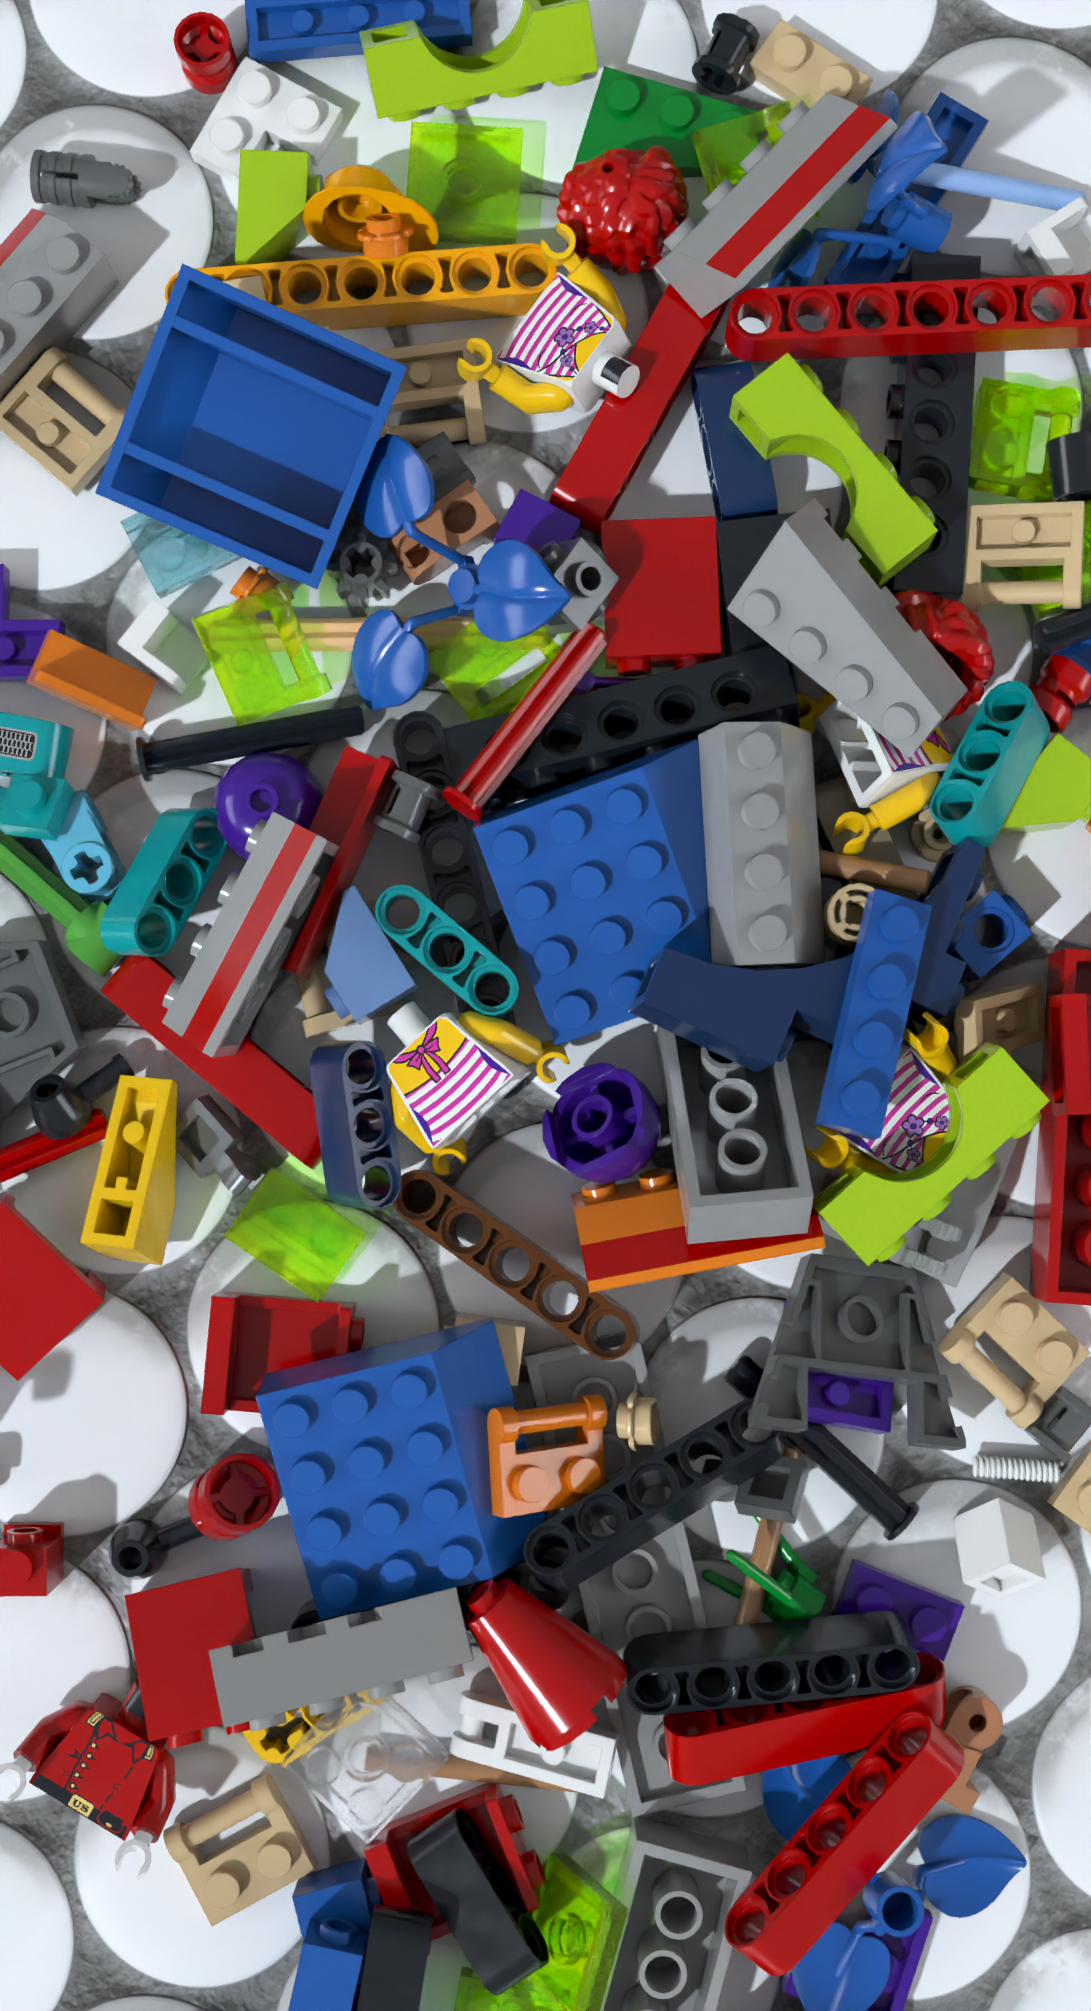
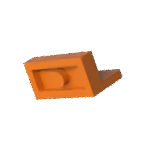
[26,629,157,731]

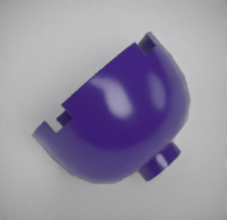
[212,752,324,861]
[542,1063,661,1184]

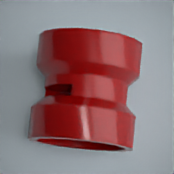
[173,12,238,95]
[1028,654,1091,734]

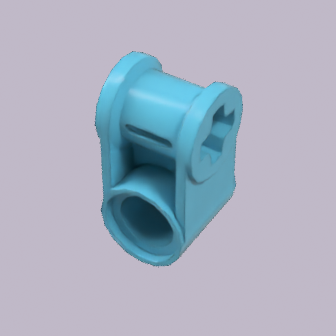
[41,788,126,903]

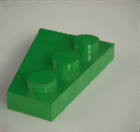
[572,66,765,178]

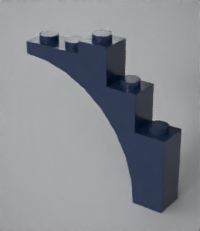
[628,838,986,1072]

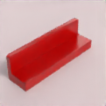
[281,745,400,981]

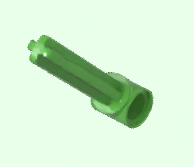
[0,829,139,977]

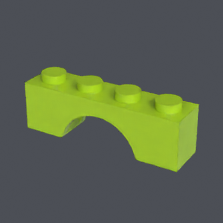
[359,0,598,122]
[729,352,938,587]
[812,1042,1050,1266]

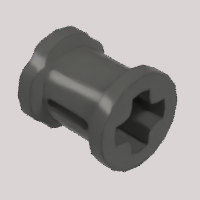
[372,769,443,844]
[1024,1386,1091,1465]

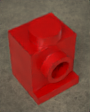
[0,1522,64,1597]

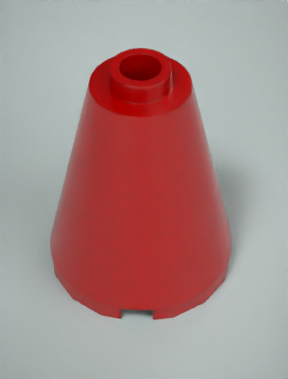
[465,1578,627,1751]

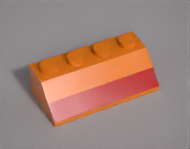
[570,1168,826,1293]

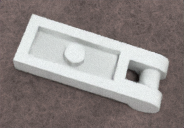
[450,1690,619,1799]

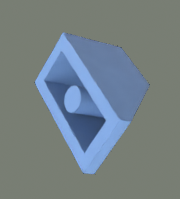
[323,885,419,1025]

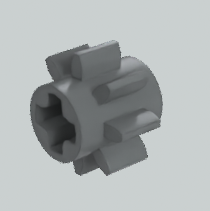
[327,532,399,608]

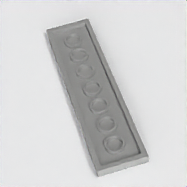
[525,1330,747,1817]

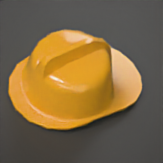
[302,164,439,253]

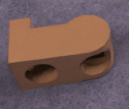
[389,479,500,585]
[940,1685,1003,1815]

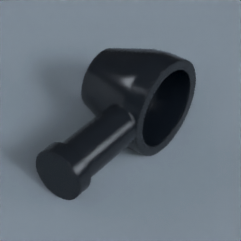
[30,1053,136,1140]
[109,1516,208,1580]

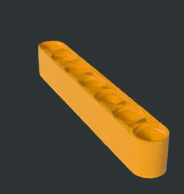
[164,243,557,331]

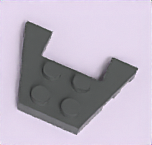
[0,940,87,1122]
[748,1253,966,1451]

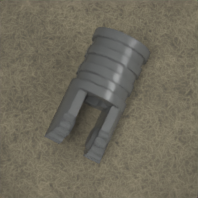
[30,149,142,209]

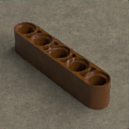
[393,1170,640,1360]

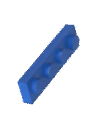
[244,0,473,63]
[823,92,989,317]
[815,889,932,1140]

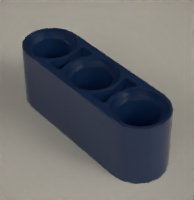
[691,360,778,522]
[310,1040,402,1210]

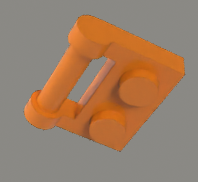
[487,1393,608,1518]

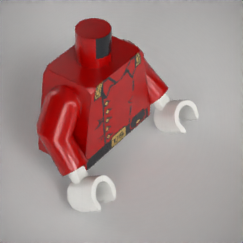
[0,1679,176,1880]

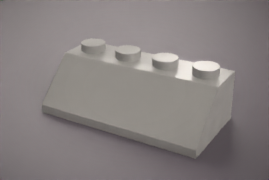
[698,722,826,969]

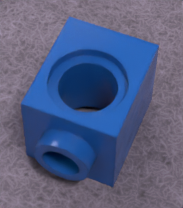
[947,889,1033,982]
[288,1917,368,2011]

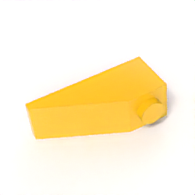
[80,1075,177,1265]

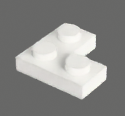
[190,56,344,186]

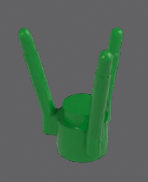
[702,1517,826,1621]

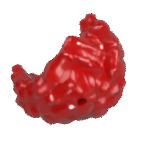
[557,145,689,276]
[894,589,995,721]

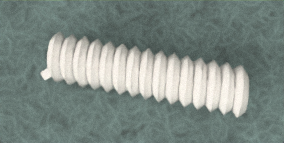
[972,1455,1064,1483]

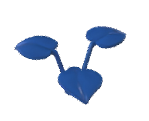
[767,89,952,288]
[352,434,572,712]
[761,1754,1027,2011]

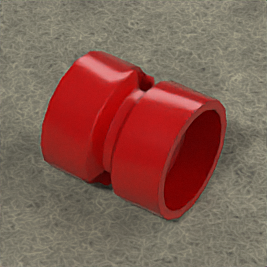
[188,1453,280,1541]

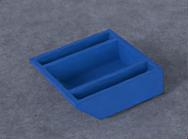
[95,263,407,589]
[473,738,752,1046]
[255,1317,548,1620]

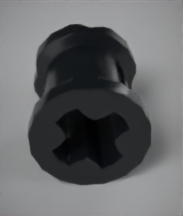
[692,13,760,95]

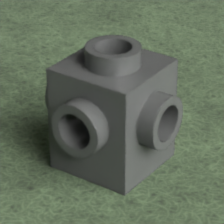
[537,537,620,635]

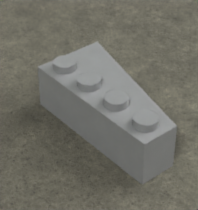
[727,498,968,758]
[209,1587,474,1732]

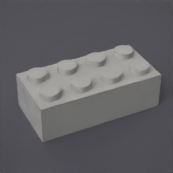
[657,1026,814,1244]
[582,1816,752,2011]

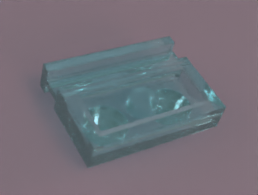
[120,512,243,599]

